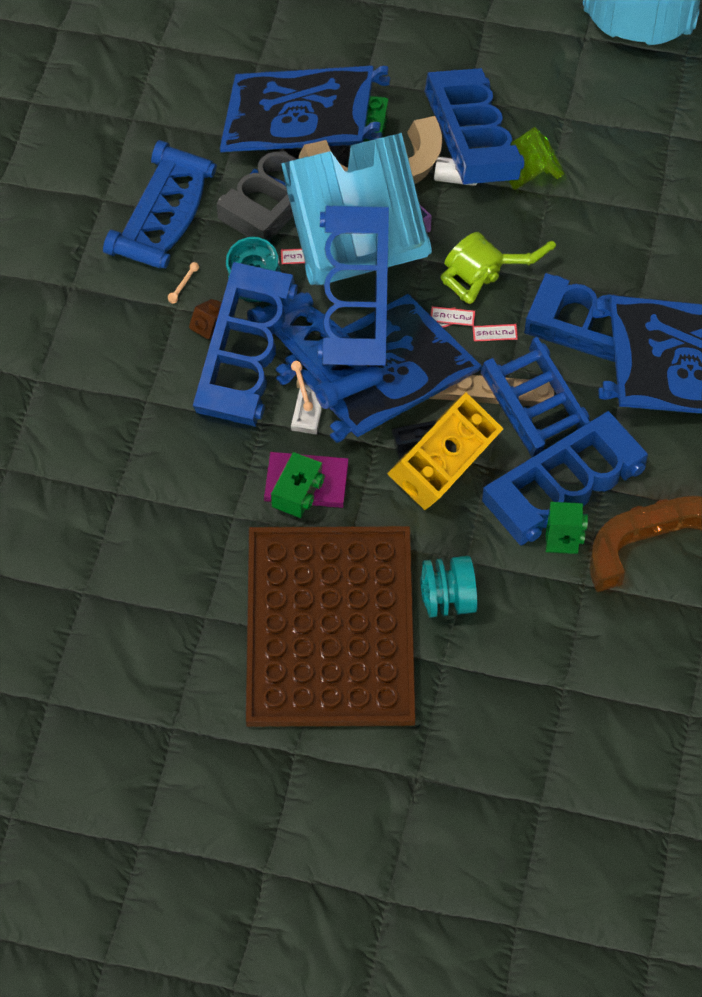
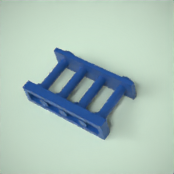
[480,337,590,457]

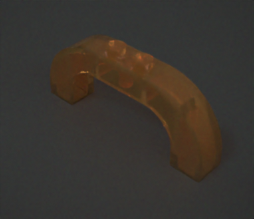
[590,496,702,592]

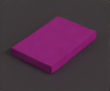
[264,452,348,508]

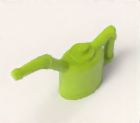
[440,232,556,304]

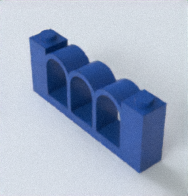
[425,68,524,184]
[317,206,389,365]
[193,262,298,427]
[524,273,617,362]
[482,411,648,546]

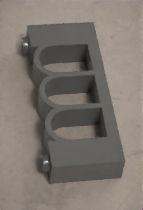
[216,145,351,241]

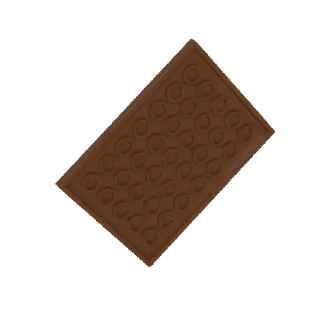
[246,526,415,727]

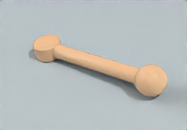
[168,262,199,304]
[291,361,313,411]

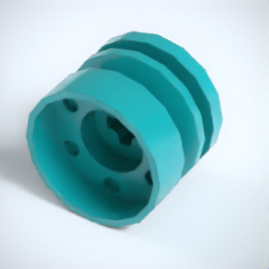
[226,237,281,302]
[420,556,477,618]

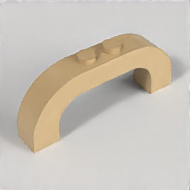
[299,116,442,184]

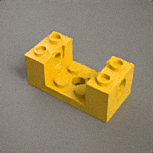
[387,392,504,510]

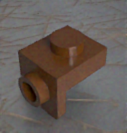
[189,299,222,339]

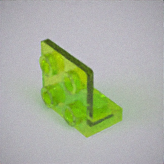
[509,127,565,190]

